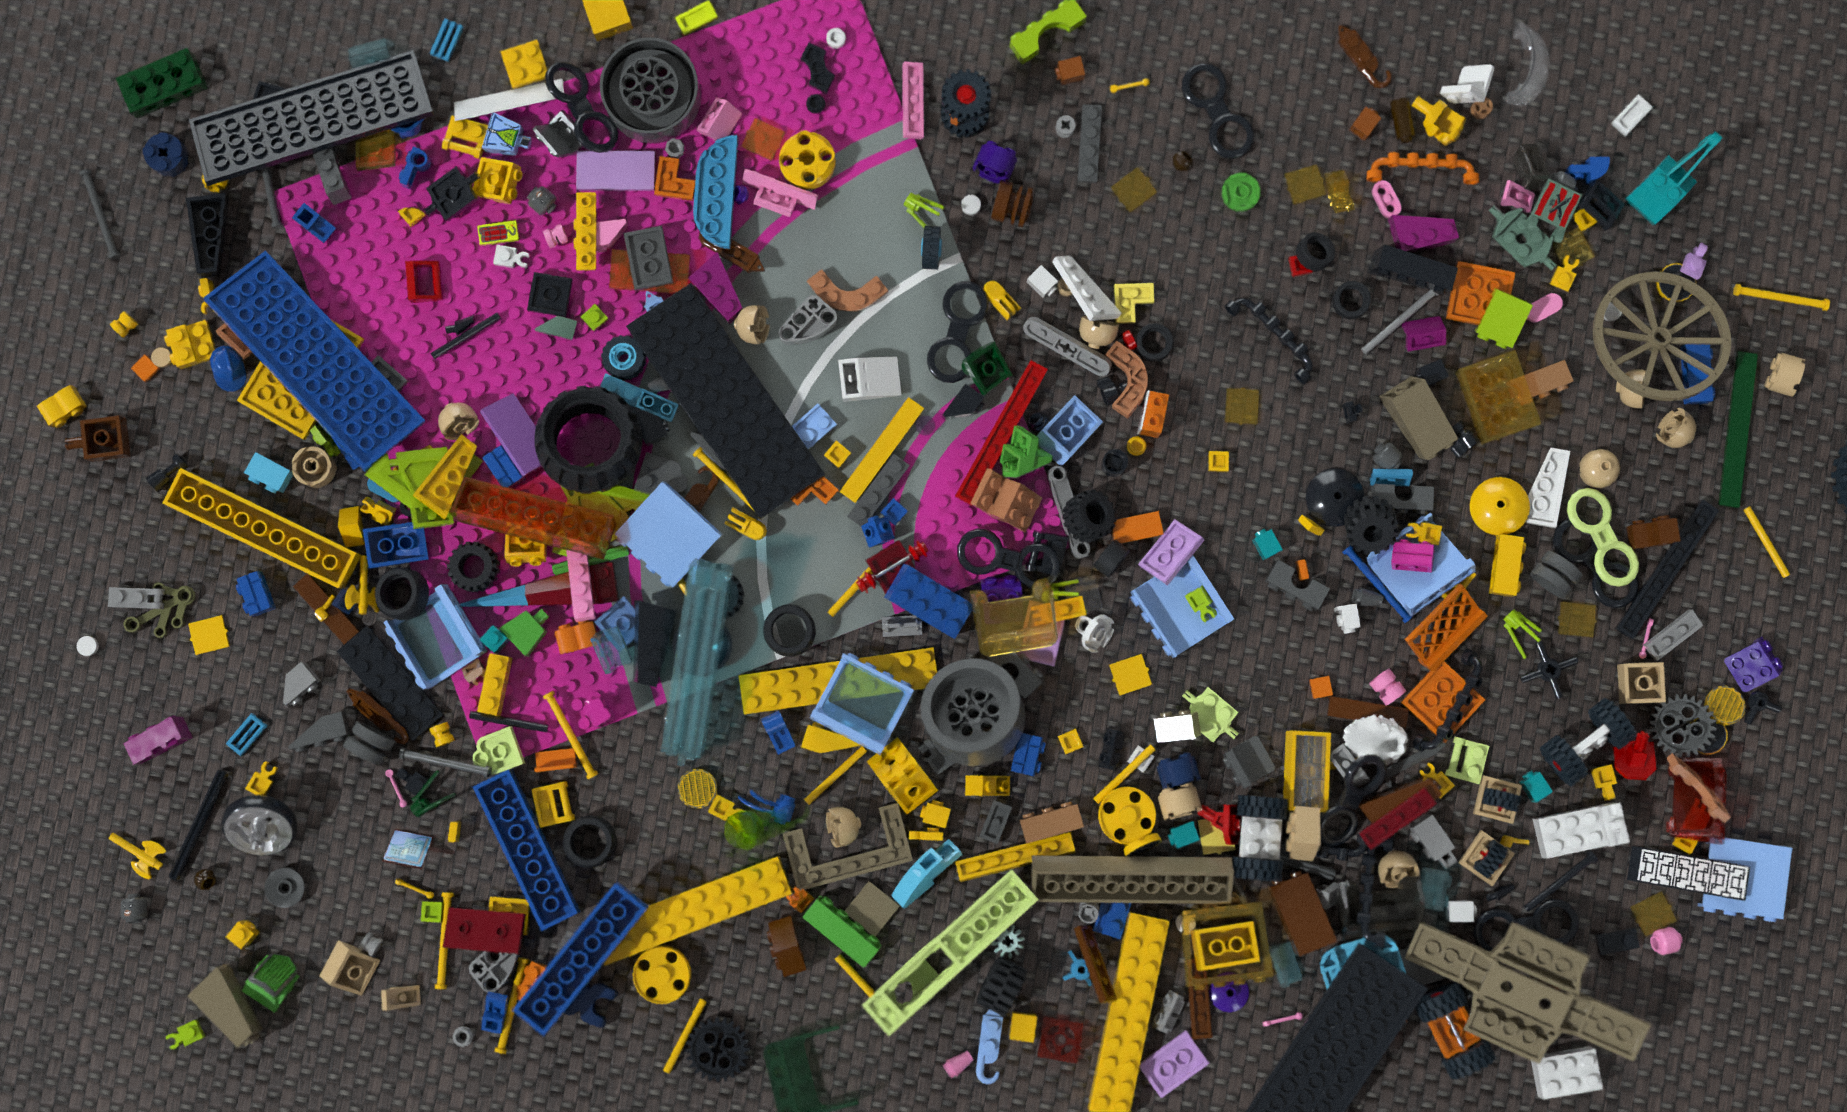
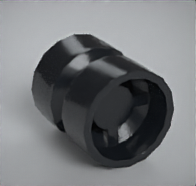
[1101,449,1128,477]

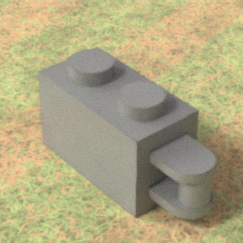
[1409,814,1457,870]

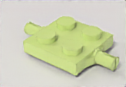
[1182,687,1239,742]

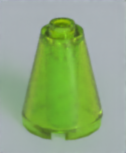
[724,810,764,850]

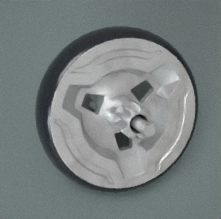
[221,795,298,856]

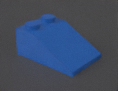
[363,522,429,569]

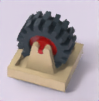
[1473,775,1522,824]
[1458,830,1515,886]

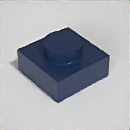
[332,588,356,615]

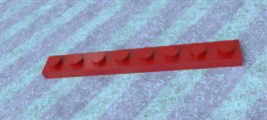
[955,360,1048,506]

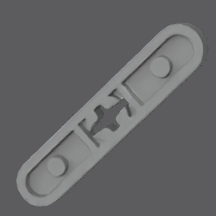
[1023,317,1112,376]

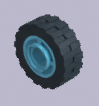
[921,226,942,270]
[601,335,646,381]

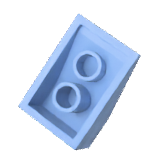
[1036,395,1103,466]

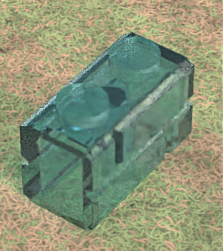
[1417,867,1452,911]

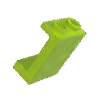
[1475,288,1533,349]

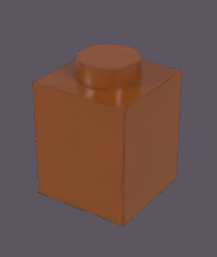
[1055,56,1085,85]
[1349,107,1381,141]

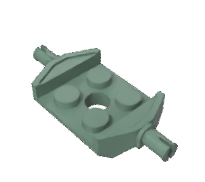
[1489,205,1557,270]

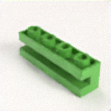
[803,895,882,968]

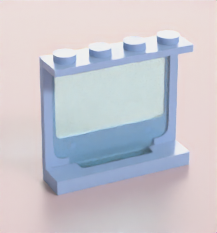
[383,584,487,689]
[810,653,914,755]

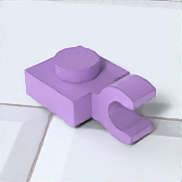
[1680,243,1708,280]

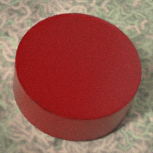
[1122,330,1137,350]

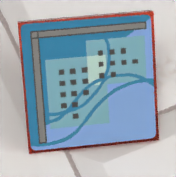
[383,829,433,869]

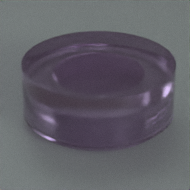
[916,415,935,436]

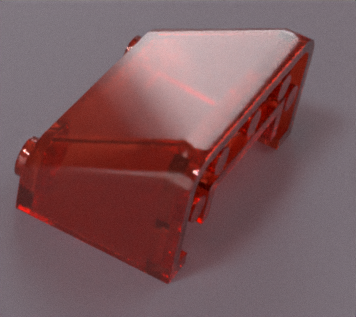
[1666,758,1727,844]

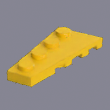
[413,434,477,519]

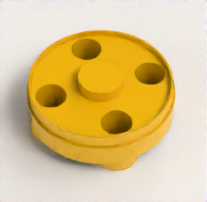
[779,130,836,190]
[1098,787,1156,845]
[633,945,692,1004]

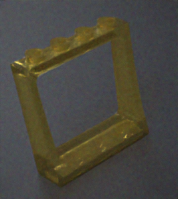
[1181,902,1273,990]

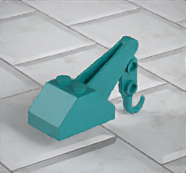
[1625,131,1723,225]

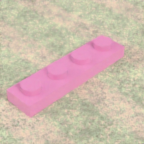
[902,61,924,139]
[566,544,595,622]

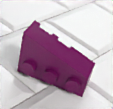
[1388,215,1459,253]
[689,252,743,325]
[123,715,193,765]

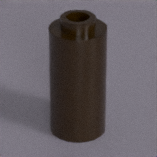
[1390,98,1416,144]

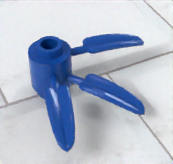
[738,789,796,825]

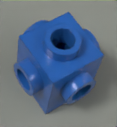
[861,515,895,548]

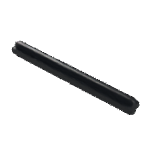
[168,770,228,881]

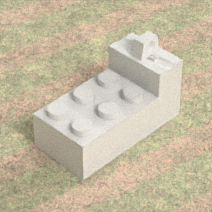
[1533,802,1629,858]

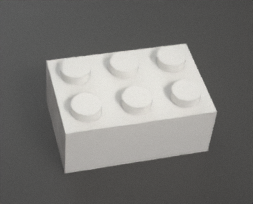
[1531,1046,1603,1099]

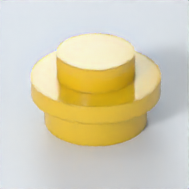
[1127,436,1146,456]

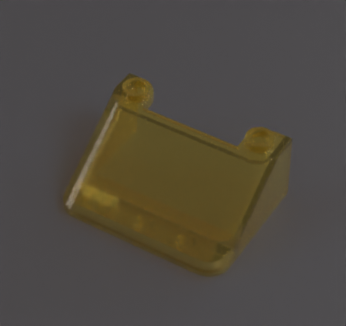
[970,578,1058,656]

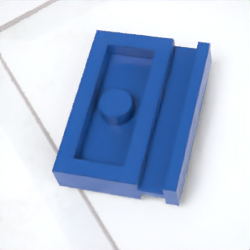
[1093,903,1131,939]

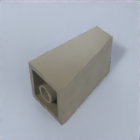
[1379,376,1458,460]
[188,964,263,1048]

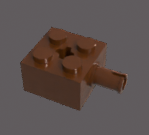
[65,415,131,462]

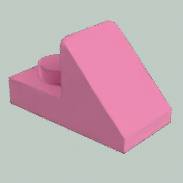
[1500,180,1535,212]

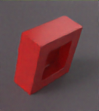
[1288,255,1313,277]

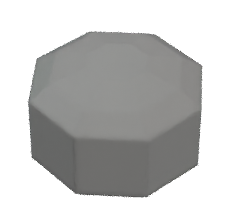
[665,138,685,159]

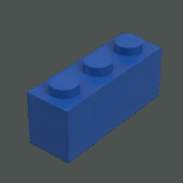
[1680,344,1715,405]

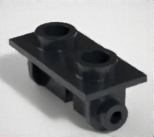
[1099,728,1125,771]

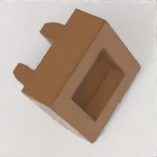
[462,659,485,686]

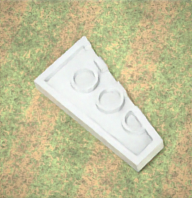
[1052,255,1122,321]
[1525,448,1570,528]

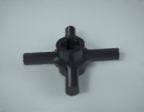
[1520,641,1578,699]

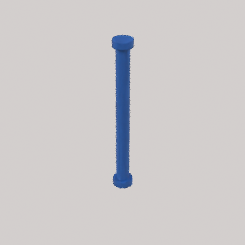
[1342,545,1414,623]

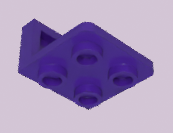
[980,575,1023,624]
[1724,637,1783,692]

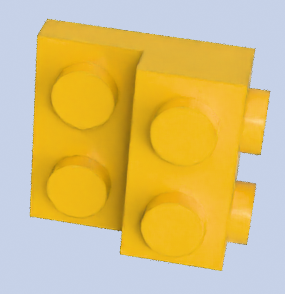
[473,157,523,204]
[164,320,216,369]
[505,520,547,567]

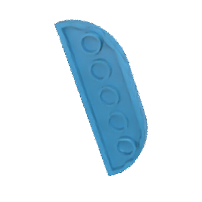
[693,135,739,249]

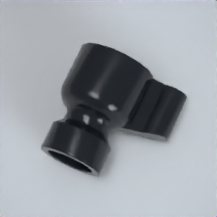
[1096,376,1128,406]
[1450,420,1481,458]

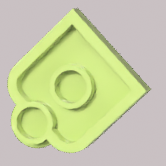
[473,726,525,775]

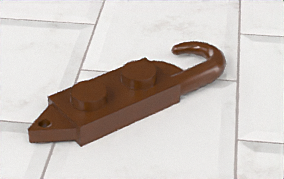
[1338,25,1392,88]
[699,232,765,274]
[684,466,720,513]
[346,688,409,744]

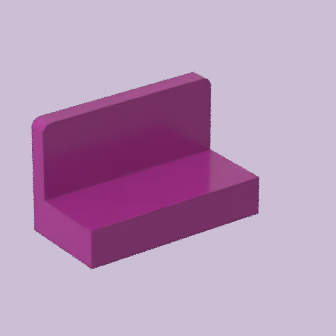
[1402,316,1446,352]

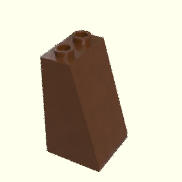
[1358,776,1443,823]
[1268,870,1337,956]

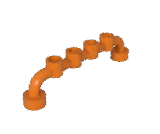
[1366,152,1479,185]

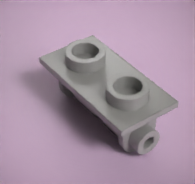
[882,615,922,637]
[1152,990,1185,1034]

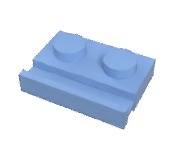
[792,404,837,450]

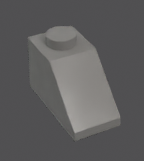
[1330,744,1371,787]

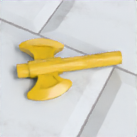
[345,555,379,615]
[109,833,166,879]

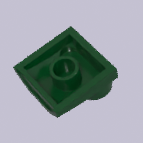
[962,341,1012,395]

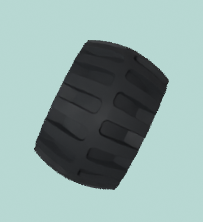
[534,385,643,494]

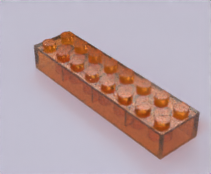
[451,477,617,560]

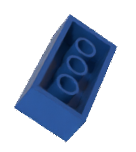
[884,564,975,639]

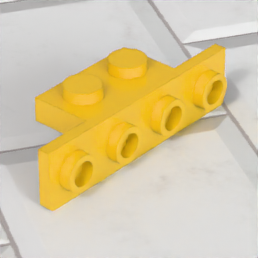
[574,192,596,271]

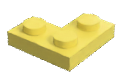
[1114,283,1154,324]

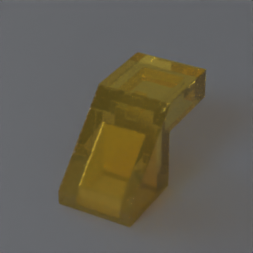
[1325,170,1354,213]

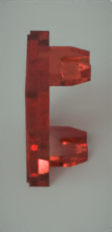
[1037,1016,1083,1064]

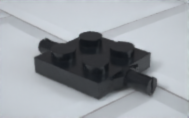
[424,166,480,221]

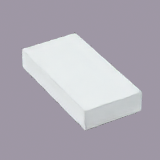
[1611,94,1653,136]

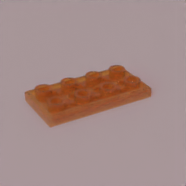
[609,249,690,293]

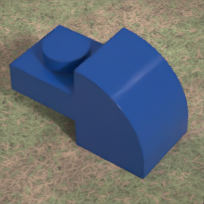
[1566,157,1610,184]
[292,203,336,243]
[481,991,508,1034]

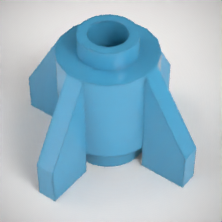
[1062,950,1092,986]

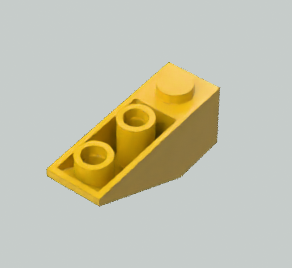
[801,722,862,753]

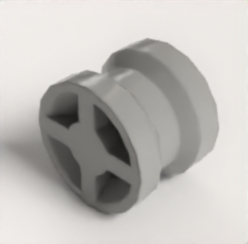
[1055,115,1076,138]
[358,932,383,957]

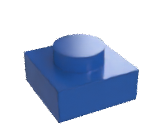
[880,498,908,526]

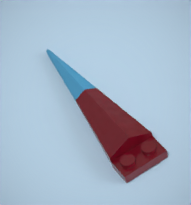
[460,562,619,607]

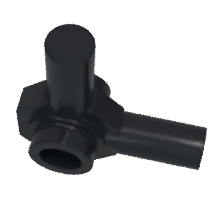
[1744,690,1782,725]

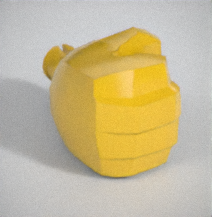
[1412,96,1466,146]

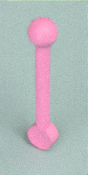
[1639,618,1654,659]
[385,769,407,808]
[1262,1012,1303,1026]

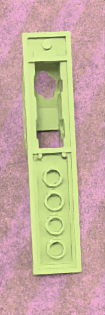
[862,869,1038,1036]

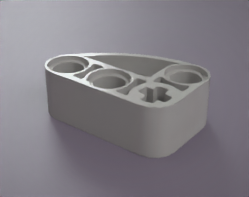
[779,295,838,345]
[469,952,519,993]

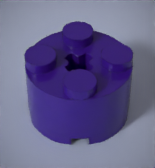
[973,141,1017,184]

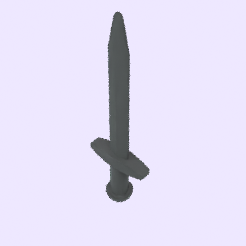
[1363,743,1446,788]

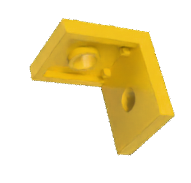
[867,737,938,814]

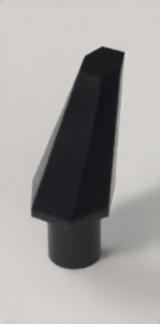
[445,315,475,336]
[1485,884,1515,902]

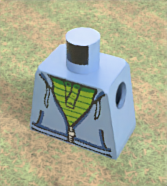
[482,112,532,155]

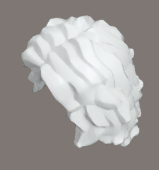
[1343,715,1408,766]

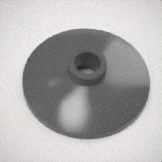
[264,868,305,908]

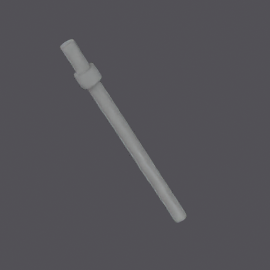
[1361,289,1439,355]

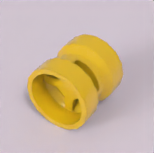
[110,311,138,338]
[429,722,455,748]

